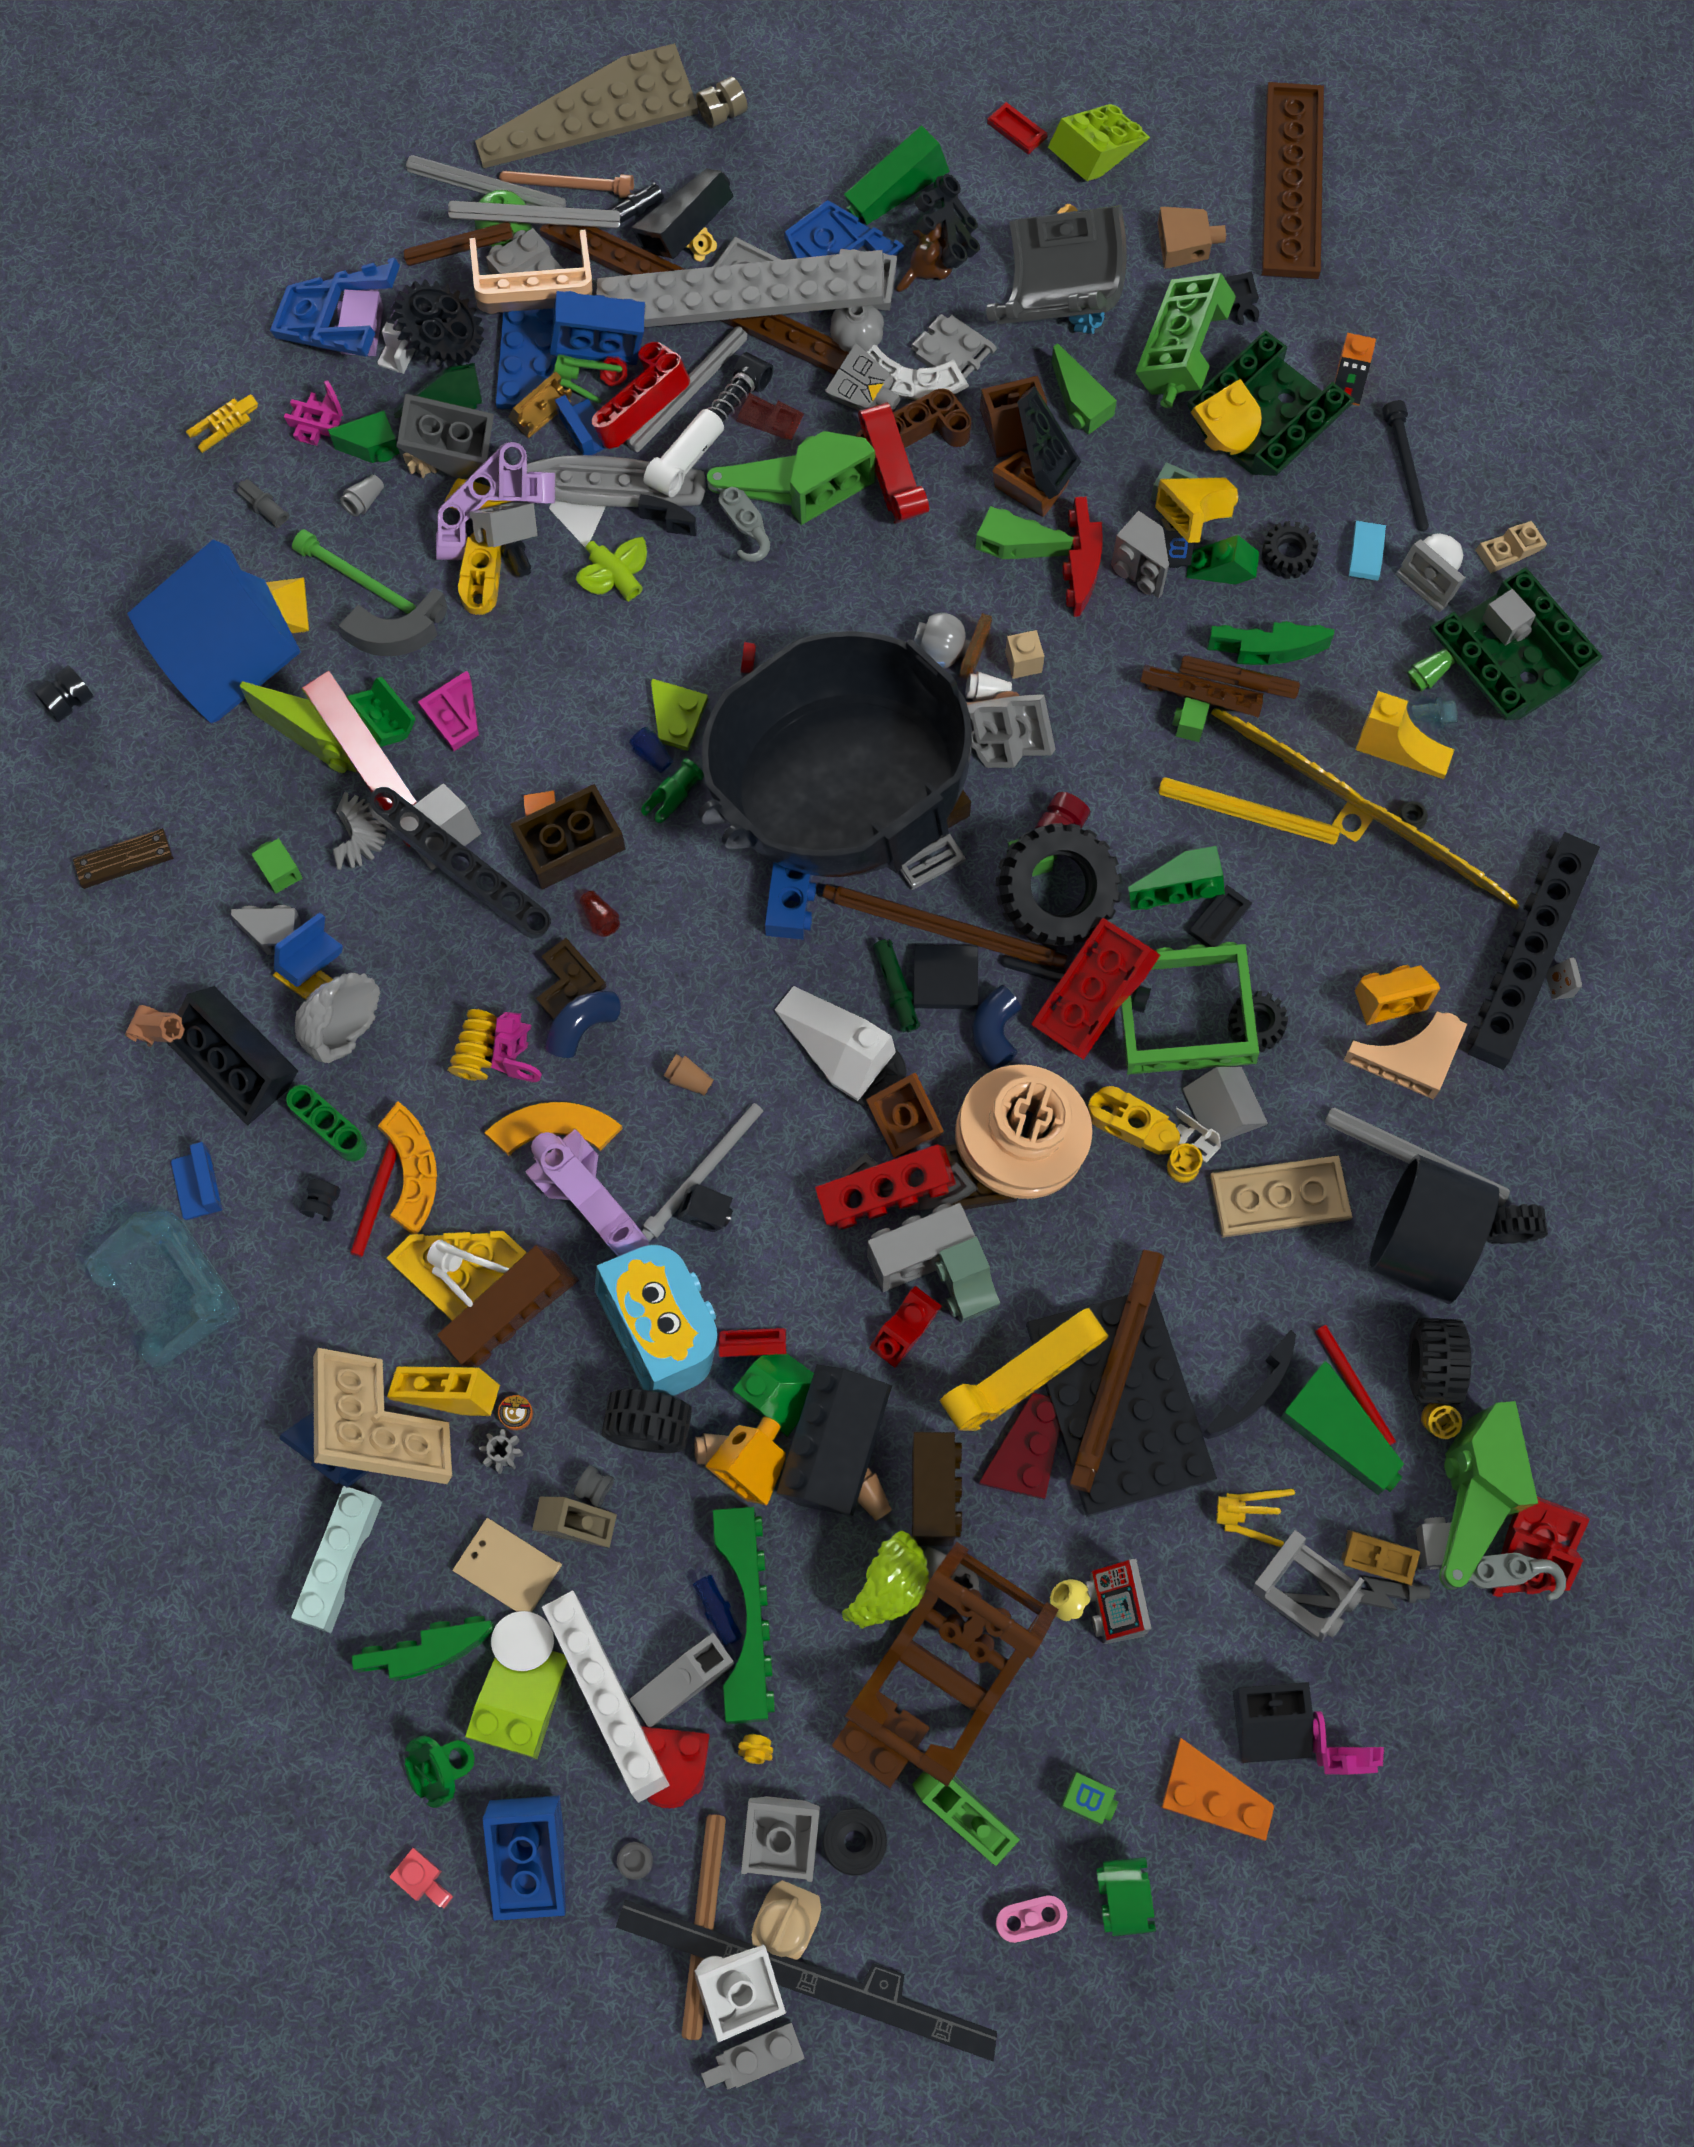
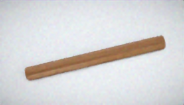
[682,1814,726,2040]

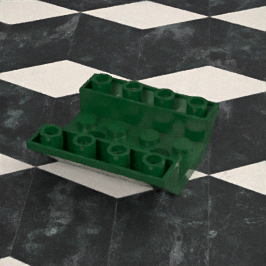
[1187,330,1355,476]
[1429,567,1603,720]

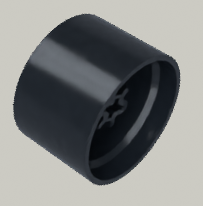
[1368,1154,1499,1304]

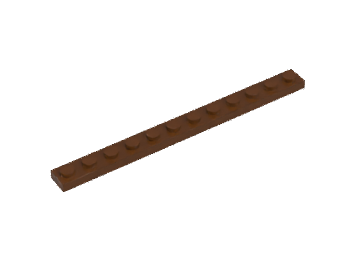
[540,224,849,375]

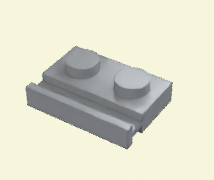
[1396,539,1466,612]

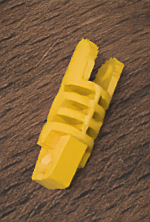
[186,394,258,453]

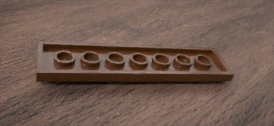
[1262,82,1324,279]

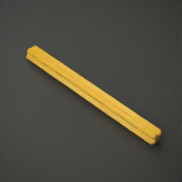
[1159,777,1340,845]

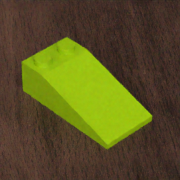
[240,681,359,773]

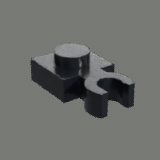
[1224,271,1259,325]

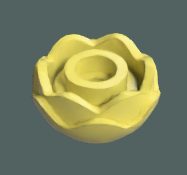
[1050,1579,1090,1621]

